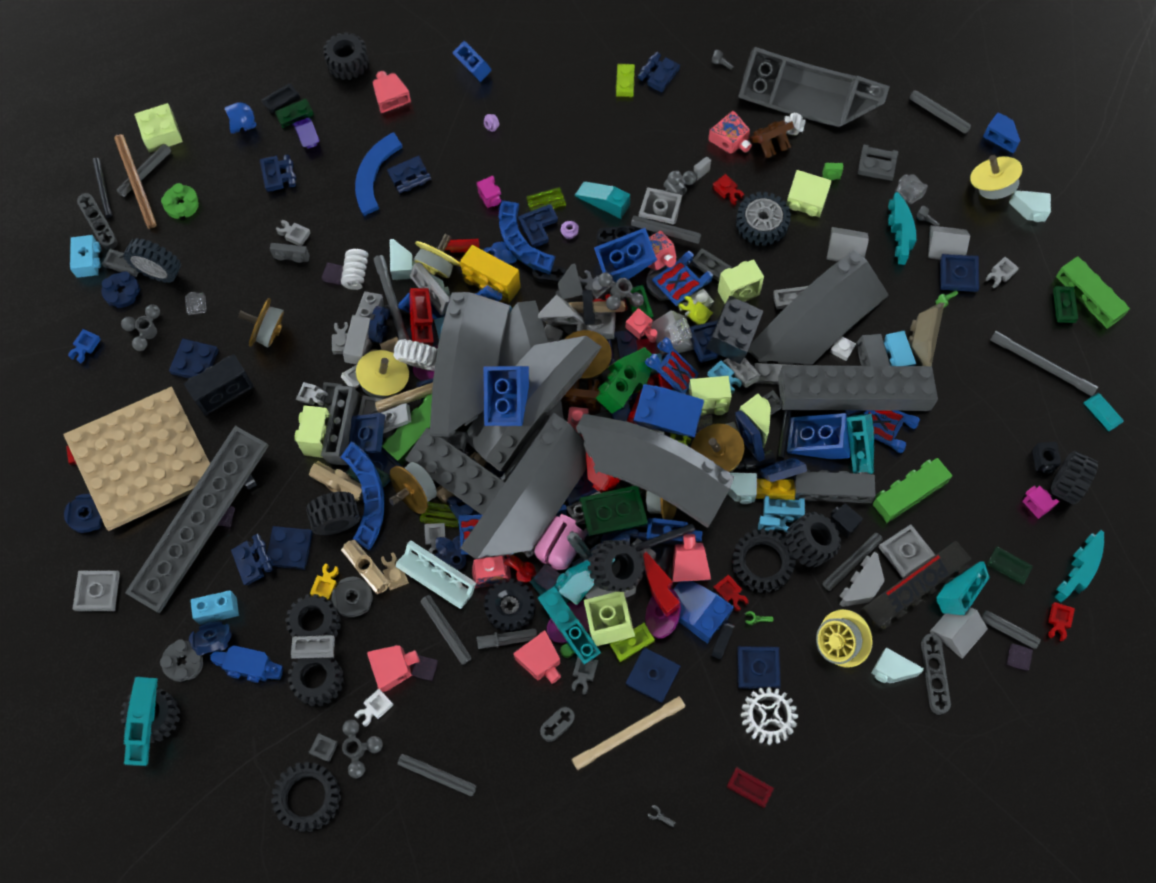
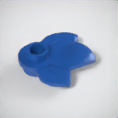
[483,242,517,264]

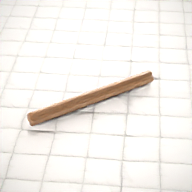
[114,134,157,229]

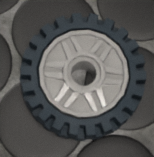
[736,192,791,246]
[123,238,181,283]

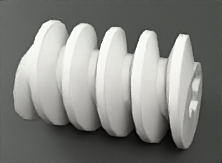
[341,249,369,290]

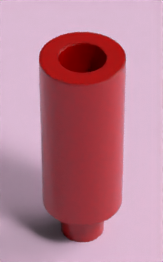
[445,239,480,253]

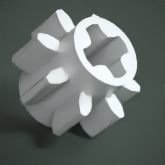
[785,113,806,135]

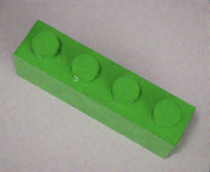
[1056,256,1130,329]
[382,394,432,466]
[873,458,953,523]

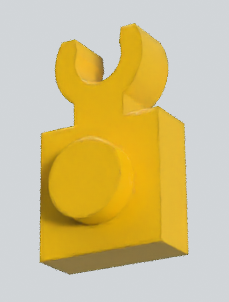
[310,563,339,601]

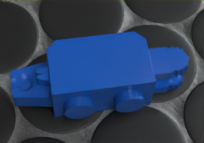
[631,518,703,545]
[210,646,284,683]

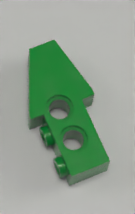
[596,347,652,414]

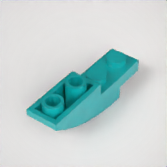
[888,192,916,265]
[1055,530,1104,602]
[538,586,601,665]
[124,677,158,766]

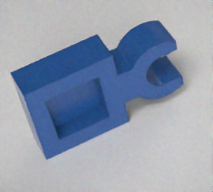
[68,329,101,363]

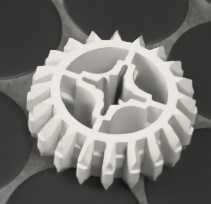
[393,339,438,371]
[741,687,798,745]

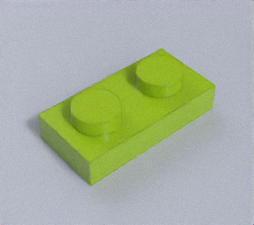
[616,64,634,97]
[609,623,655,662]

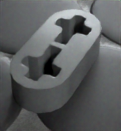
[540,707,575,742]

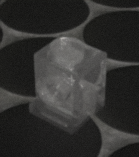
[897,173,928,205]

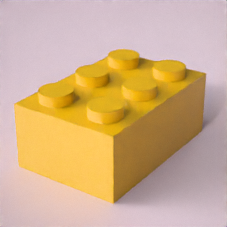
[460,245,521,304]

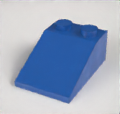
[594,228,657,282]
[484,366,529,426]
[633,384,704,437]
[787,413,850,459]
[673,581,734,644]

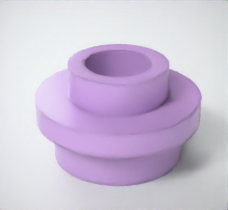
[484,114,499,132]
[561,221,579,239]

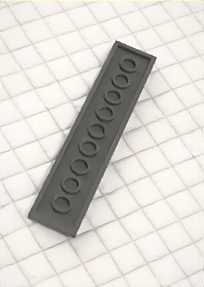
[125,426,269,613]

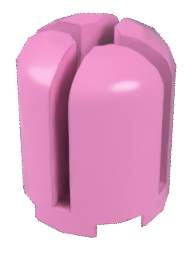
[535,514,588,570]

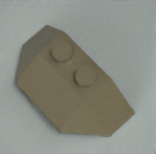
[908,302,945,366]

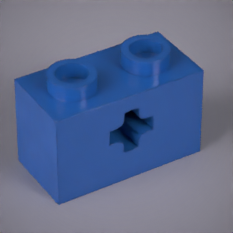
[453,41,492,82]

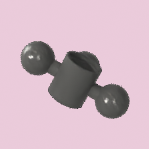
[659,171,696,196]
[598,272,644,310]
[121,304,160,351]
[342,720,383,778]

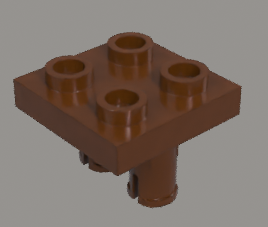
[749,120,795,158]
[562,378,601,415]

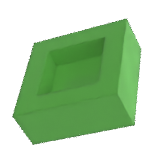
[822,163,843,180]

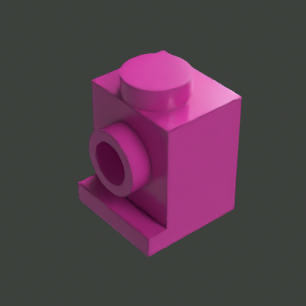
[477,176,501,208]
[1023,486,1059,519]

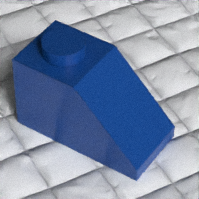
[983,112,1020,153]

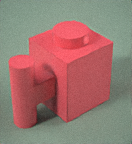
[626,308,657,343]

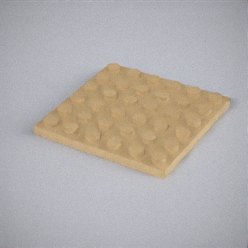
[63,387,210,531]

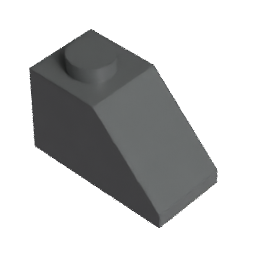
[555,264,583,302]

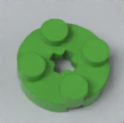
[161,183,199,219]

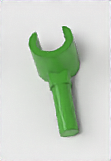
[936,290,958,307]
[745,611,773,626]
[560,643,575,658]

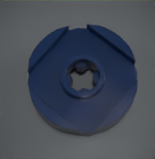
[101,271,140,308]
[369,306,390,344]
[64,494,103,533]
[189,621,232,656]

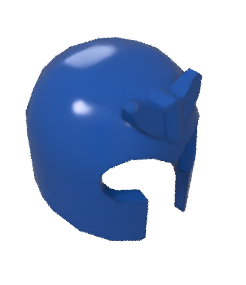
[225,102,257,133]

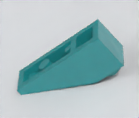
[575,182,630,219]
[846,413,874,474]
[556,557,616,605]
[936,561,990,615]

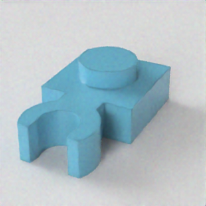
[707,361,742,394]

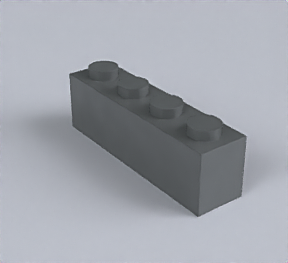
[321,386,362,465]
[794,470,875,503]

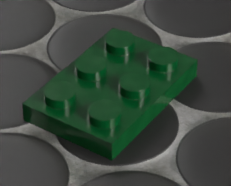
[580,486,648,538]

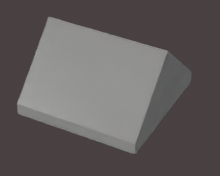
[639,187,682,224]
[928,225,970,259]
[827,227,869,261]
[538,295,585,326]
[651,311,694,357]
[930,607,988,658]

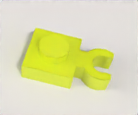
[678,296,713,325]

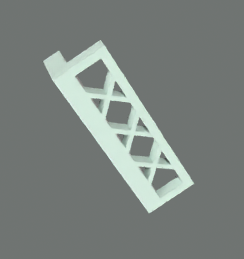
[396,540,476,609]

